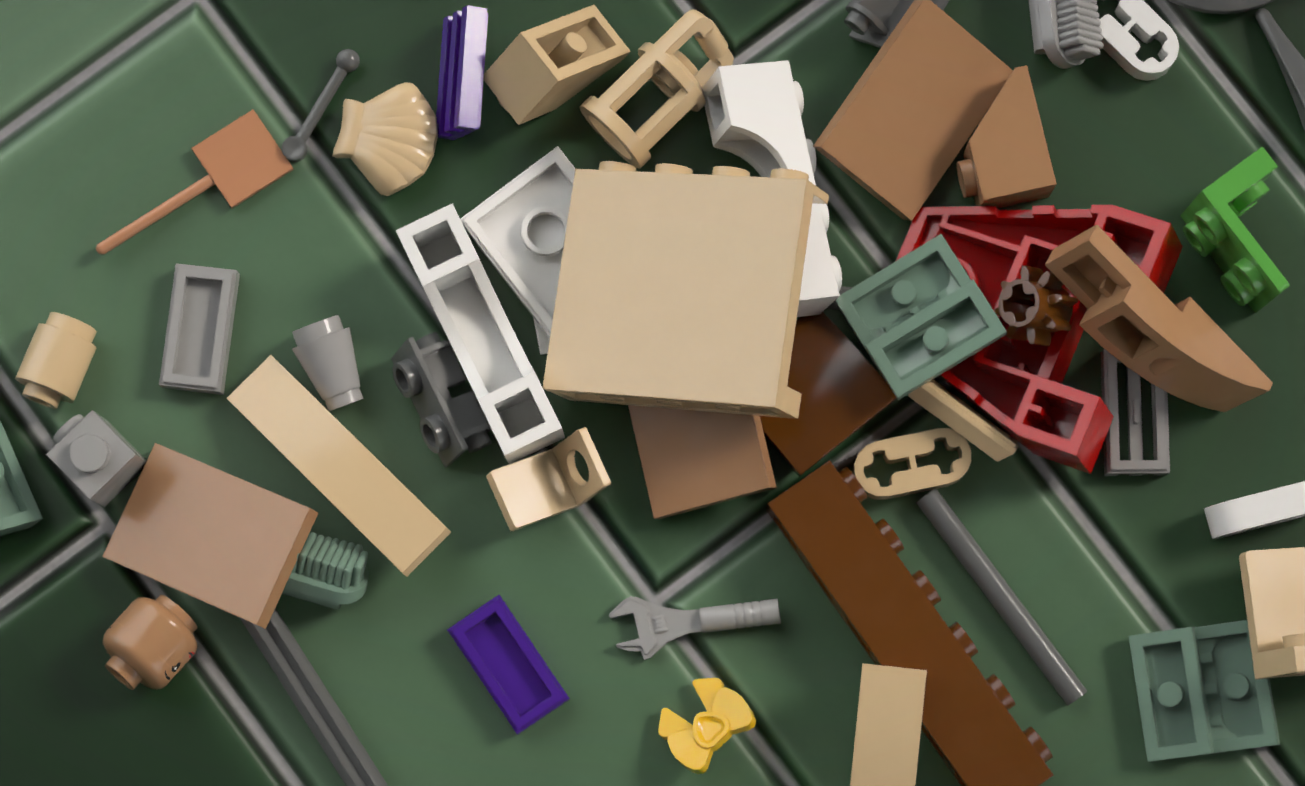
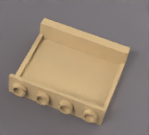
[542,161,829,419]

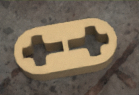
[853,428,972,500]

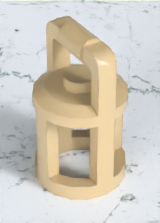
[580,9,734,169]

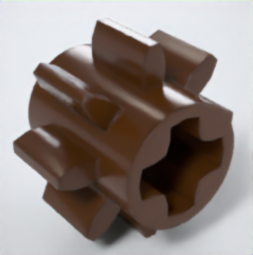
[994,266,1078,346]

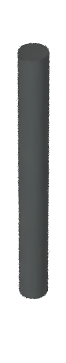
[916,488,1087,706]

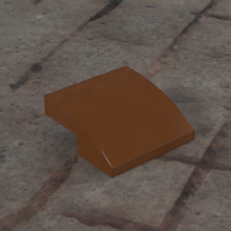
[760,312,897,477]

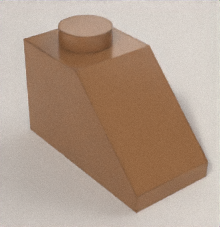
[956,65,1057,209]

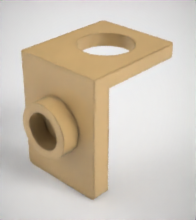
[486,427,611,531]

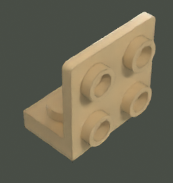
[1239,547,1305,679]

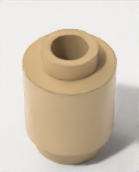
[15,312,97,409]

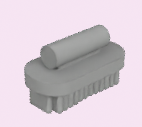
[1028,0,1104,69]

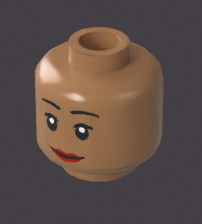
[103,595,198,690]

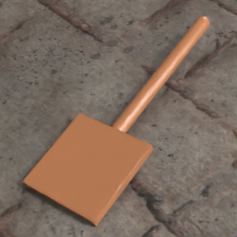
[96,109,294,255]

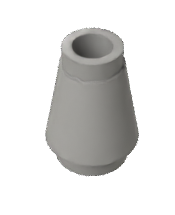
[292,315,364,411]

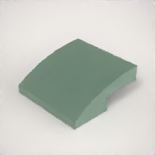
[835,234,1007,400]
[1128,620,1280,762]

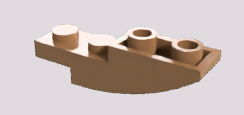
[1045,225,1273,412]

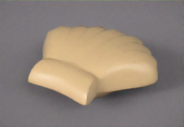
[332,82,438,196]

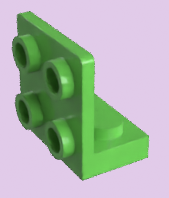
[1180,146,1290,313]

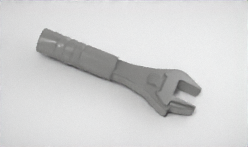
[609,596,781,660]

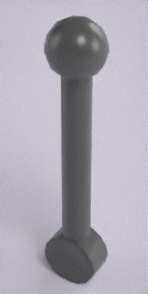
[282,49,360,162]

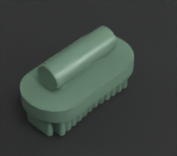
[282,532,369,610]

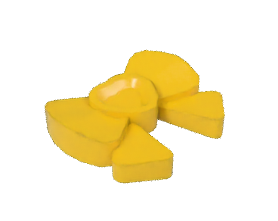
[658,678,756,774]

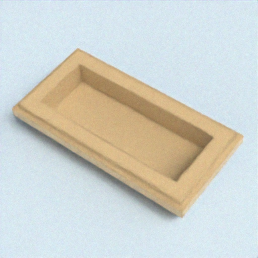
[908,379,1019,462]

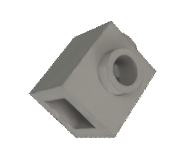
[46,410,147,507]

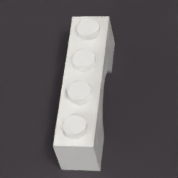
[702,60,842,317]
[396,203,565,464]

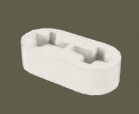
[1096,0,1179,81]
[1204,481,1305,539]

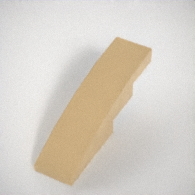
[227,355,451,577]
[850,663,927,786]

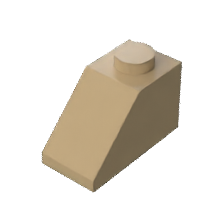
[484,5,631,125]

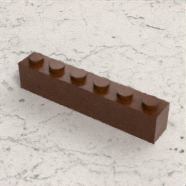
[766,460,1053,786]

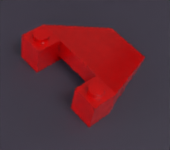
[896,205,1183,474]

